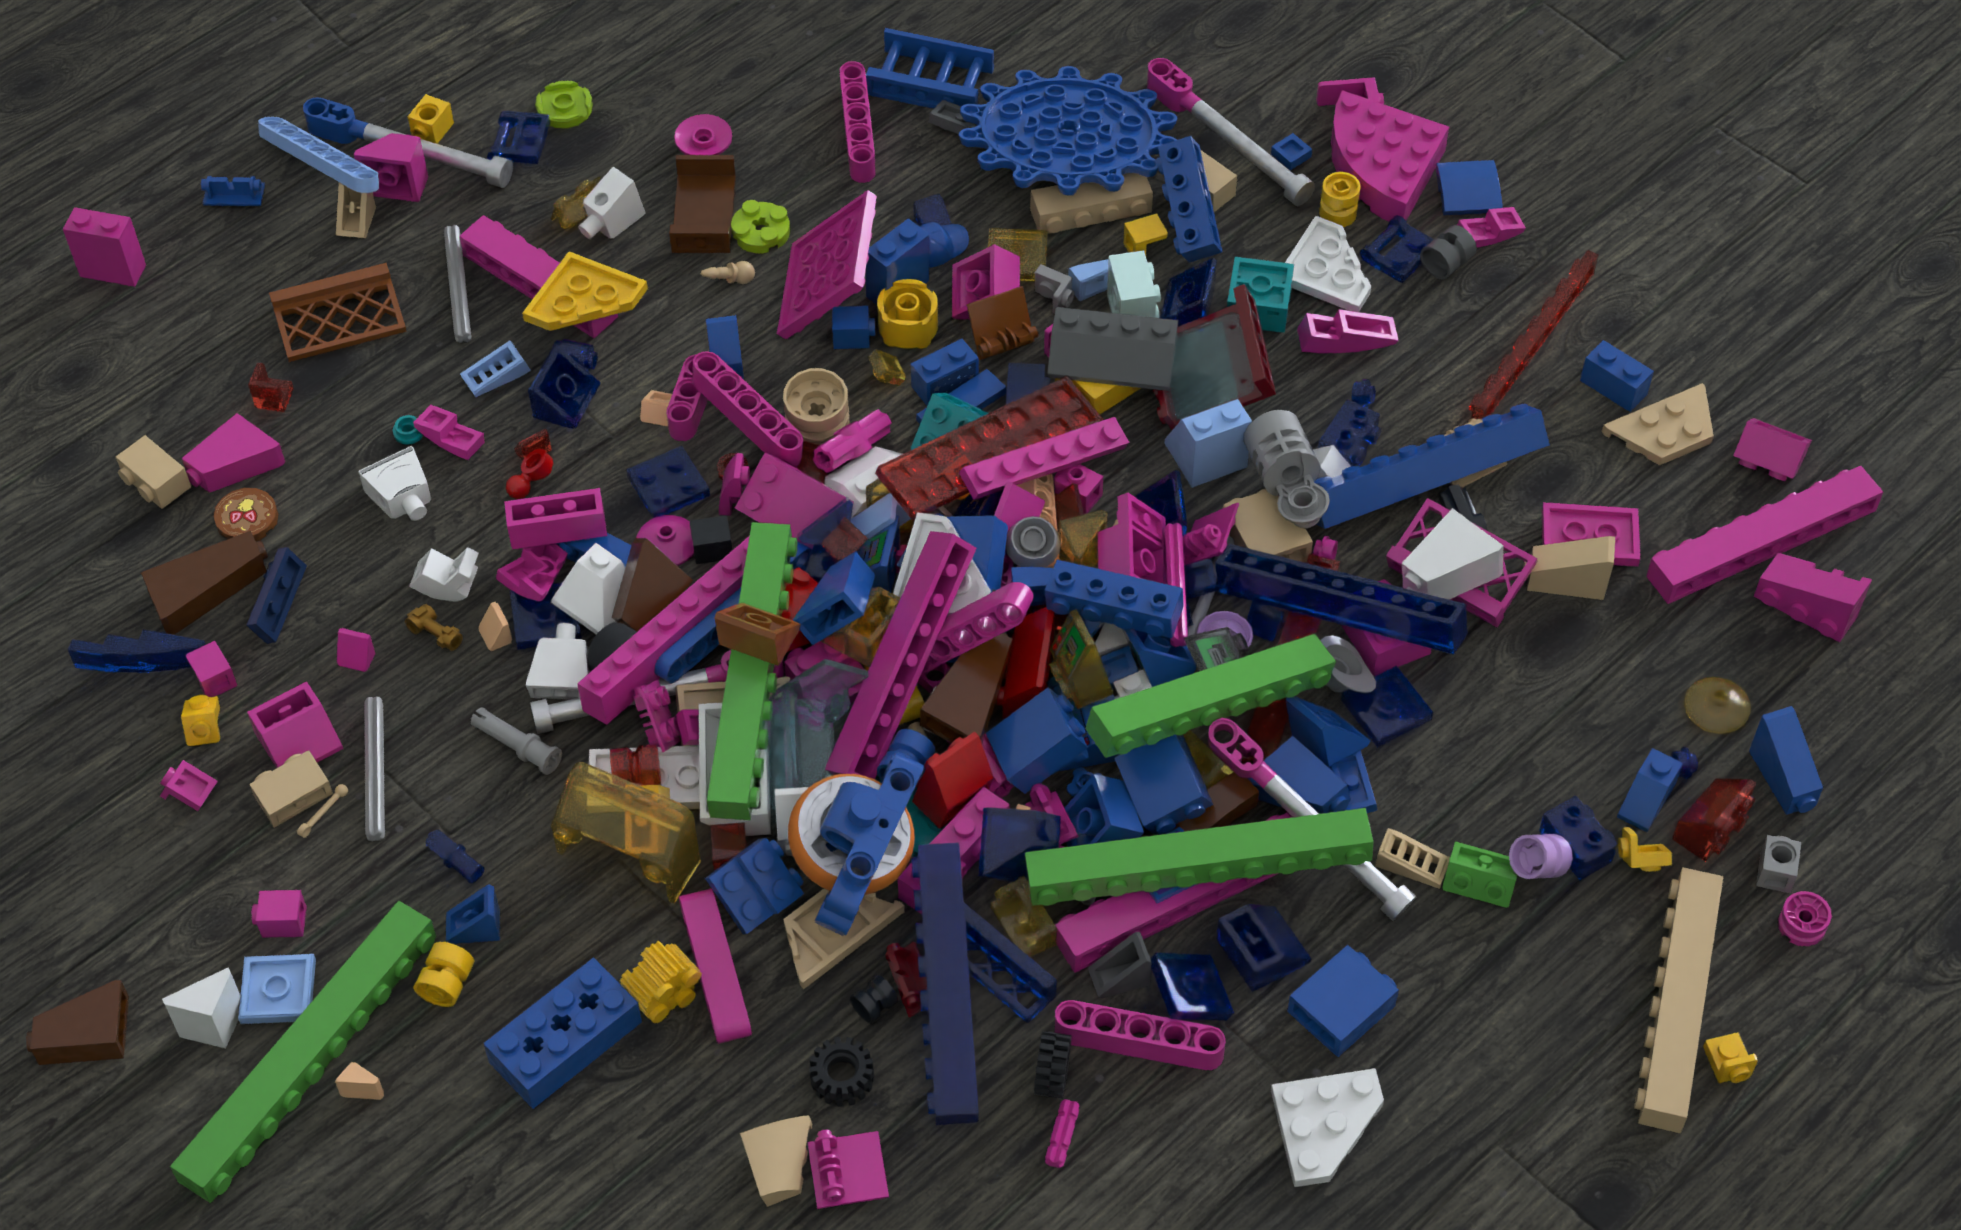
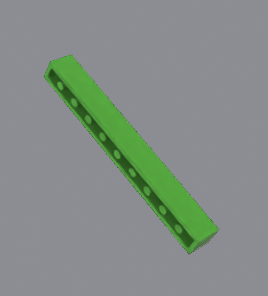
[707,522,797,820]
[1025,808,1374,906]
[170,901,436,1203]

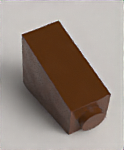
[612,538,693,632]
[26,980,129,1065]

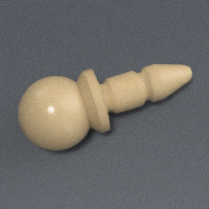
[701,261,755,284]

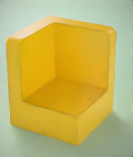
[1123,213,1168,256]

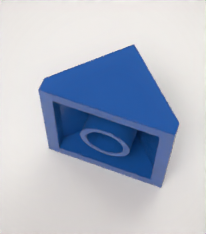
[1286,696,1371,766]

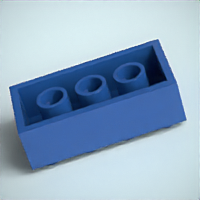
[483,957,642,1109]

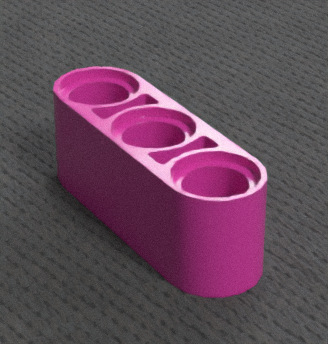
[666,354,708,441]

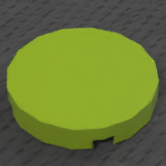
[535,81,593,128]

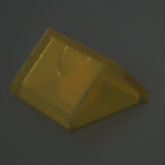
[1059,510,1108,568]

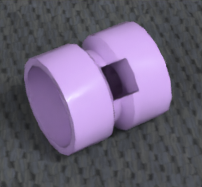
[1509,834,1573,879]

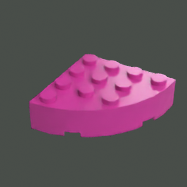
[1331,90,1449,228]

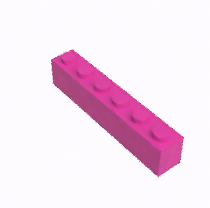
[459,215,618,338]

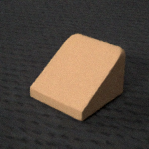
[640,390,672,426]
[479,602,512,651]
[335,1062,384,1100]

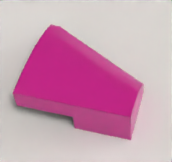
[496,543,568,601]

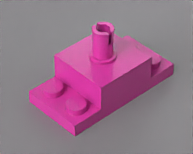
[1098,493,1167,584]

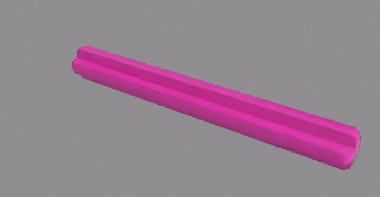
[1165,523,1188,647]

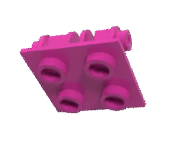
[1183,502,1239,569]
[632,679,681,752]
[807,1130,889,1209]

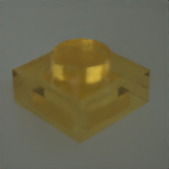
[868,349,907,386]

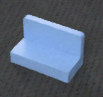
[846,491,916,550]

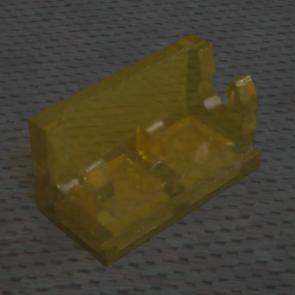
[991,875,1057,961]

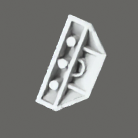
[824,446,938,542]

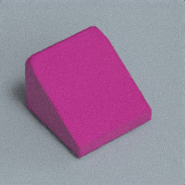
[337,628,375,672]

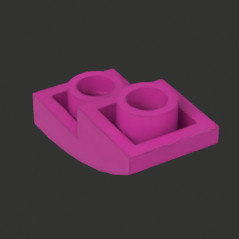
[719,453,750,516]

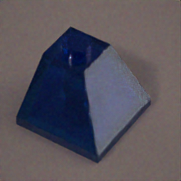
[978,807,1061,886]

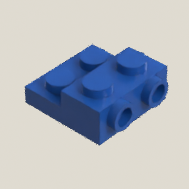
[705,838,804,934]

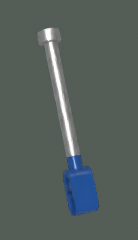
[303,97,513,188]

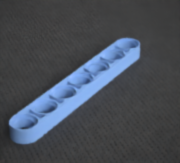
[258,117,379,193]

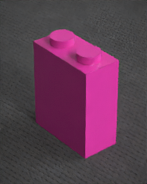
[63,207,146,287]

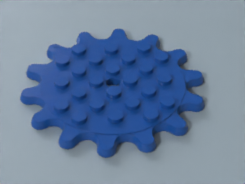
[959,66,1177,196]

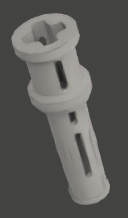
[471,707,562,775]

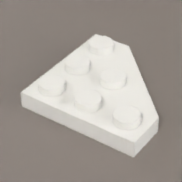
[1285,216,1371,312]
[890,512,991,616]
[1271,1068,1384,1187]

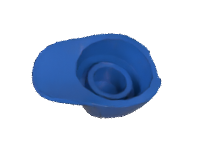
[919,222,969,268]

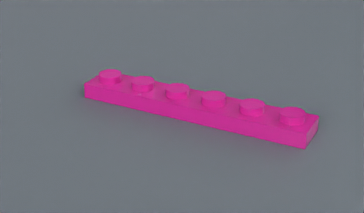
[959,417,1130,500]

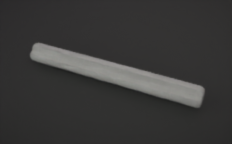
[444,225,472,343]
[364,696,385,841]

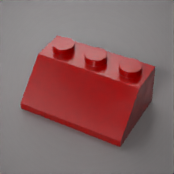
[997,606,1055,719]

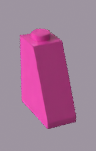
[182,413,285,493]

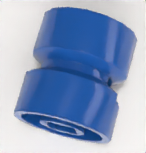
[877,729,935,790]

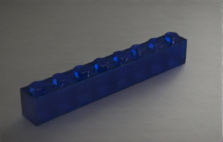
[1215,544,1468,654]
[911,842,979,1125]

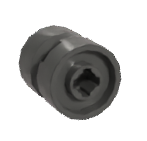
[1420,225,1477,280]

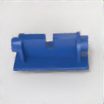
[201,176,265,206]

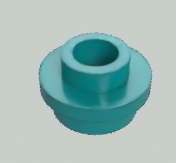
[393,415,423,444]

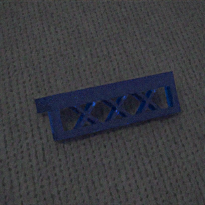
[928,896,1057,1023]

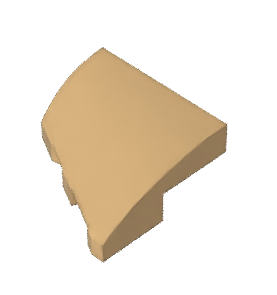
[740,1115,813,1207]

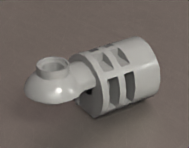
[1243,410,1330,528]

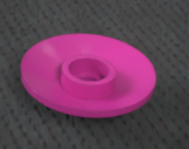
[675,114,732,155]
[636,515,694,566]

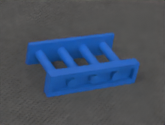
[866,28,994,109]

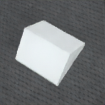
[162,968,241,1049]

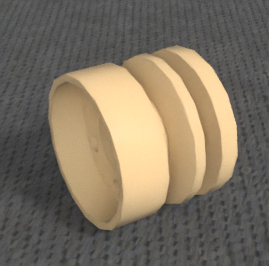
[783,368,850,451]

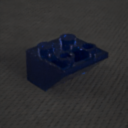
[1216,904,1312,992]

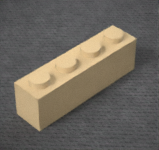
[1030,173,1153,235]

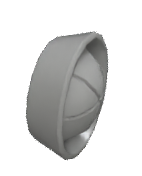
[1006,516,1061,567]

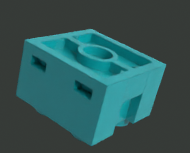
[1227,257,1294,333]

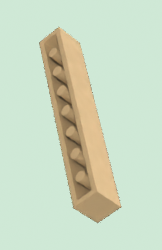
[1634,867,1723,1133]

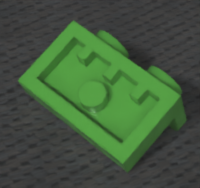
[1442,841,1517,908]

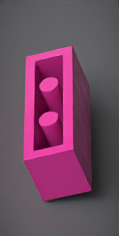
[504,488,607,549]

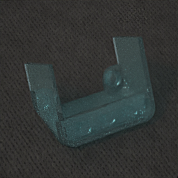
[768,659,868,811]

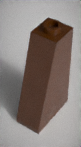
[141,531,268,637]
[920,632,1012,743]

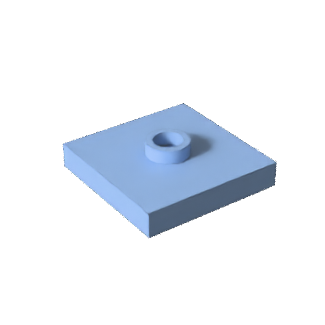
[238,954,316,1024]

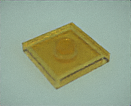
[988,228,1048,281]

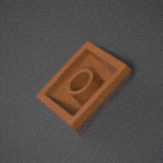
[715,603,801,666]

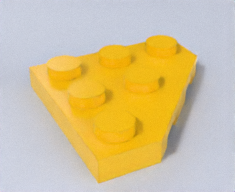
[522,252,648,331]

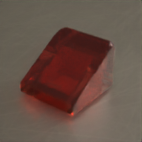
[514,428,551,461]

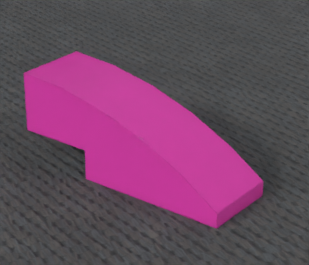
[1297,309,1398,353]

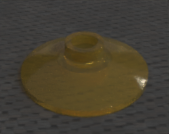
[1684,677,1751,734]

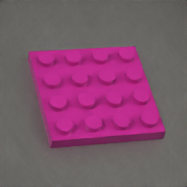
[777,190,877,339]

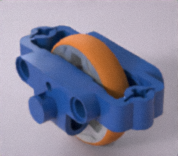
[788,752,924,936]

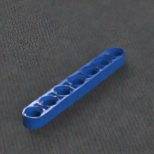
[655,542,814,683]

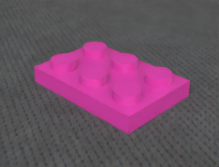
[1542,502,1640,567]

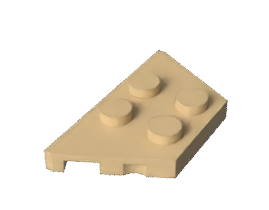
[1602,383,1714,465]
[783,889,905,989]

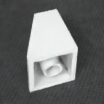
[1402,508,1503,608]

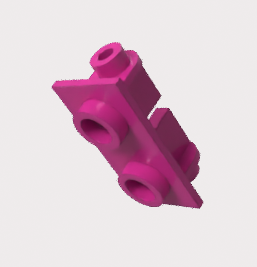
[1025,783,1078,849]

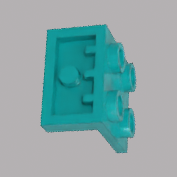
[911,393,999,468]

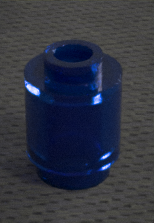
[550,339,598,375]

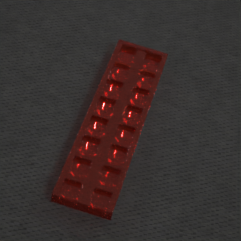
[875,376,1104,521]

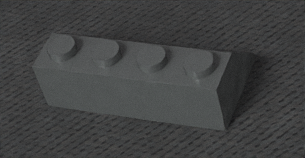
[1047,307,1178,391]

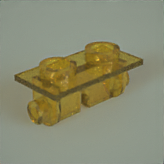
[551,176,601,229]

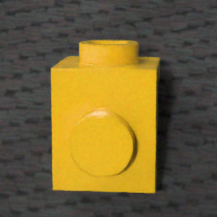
[181,695,220,746]
[1617,827,1672,871]

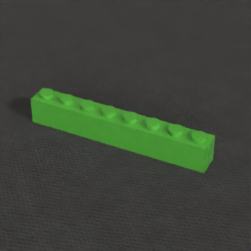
[1085,634,1336,758]

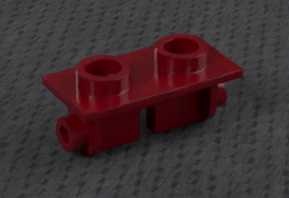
[885,942,937,1018]

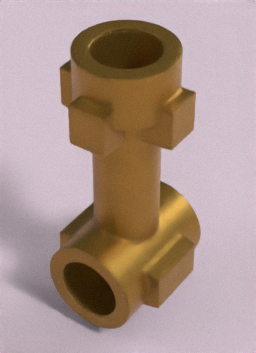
[405,604,463,651]

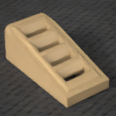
[1375,828,1450,889]

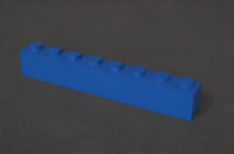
[1314,404,1550,529]

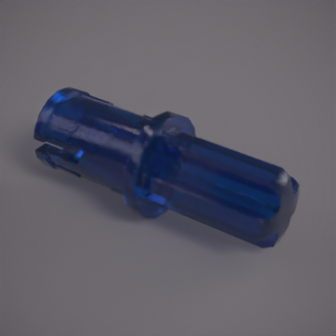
[425,829,485,884]

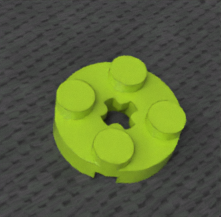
[731,200,790,253]

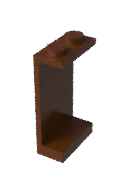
[669,155,736,253]

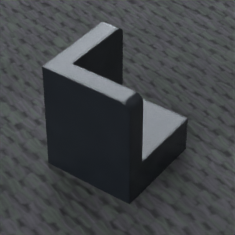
[690,515,732,564]

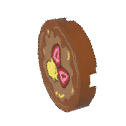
[214,488,279,542]

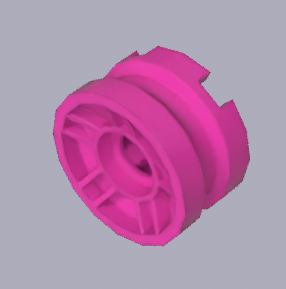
[1778,891,1832,946]

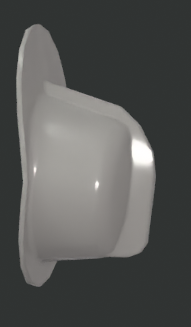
[1320,636,1376,693]

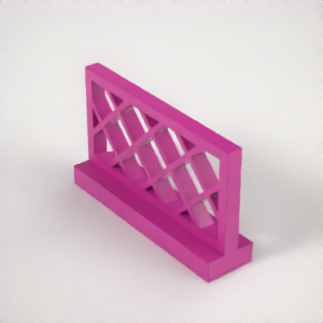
[1386,498,1538,628]

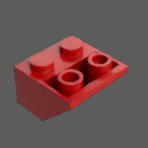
[912,732,994,829]

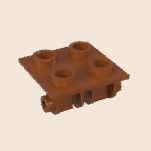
[967,286,1039,360]

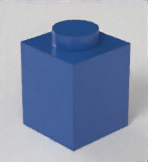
[832,306,875,349]

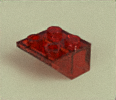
[1672,778,1756,862]

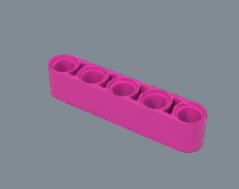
[840,61,876,183]
[692,351,803,467]
[921,582,1034,674]
[679,888,752,1044]
[1055,1000,1226,1070]

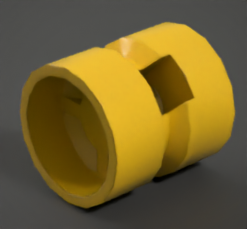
[1319,172,1361,227]
[413,942,475,1007]

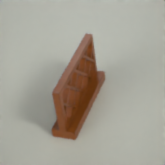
[269,263,407,362]

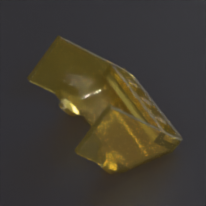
[551,762,701,904]

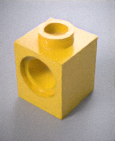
[407,94,454,144]

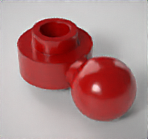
[506,449,553,499]

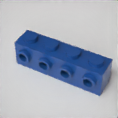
[1156,136,1222,263]
[1045,560,1184,638]

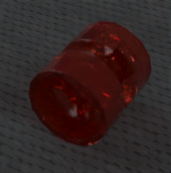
[610,743,662,792]

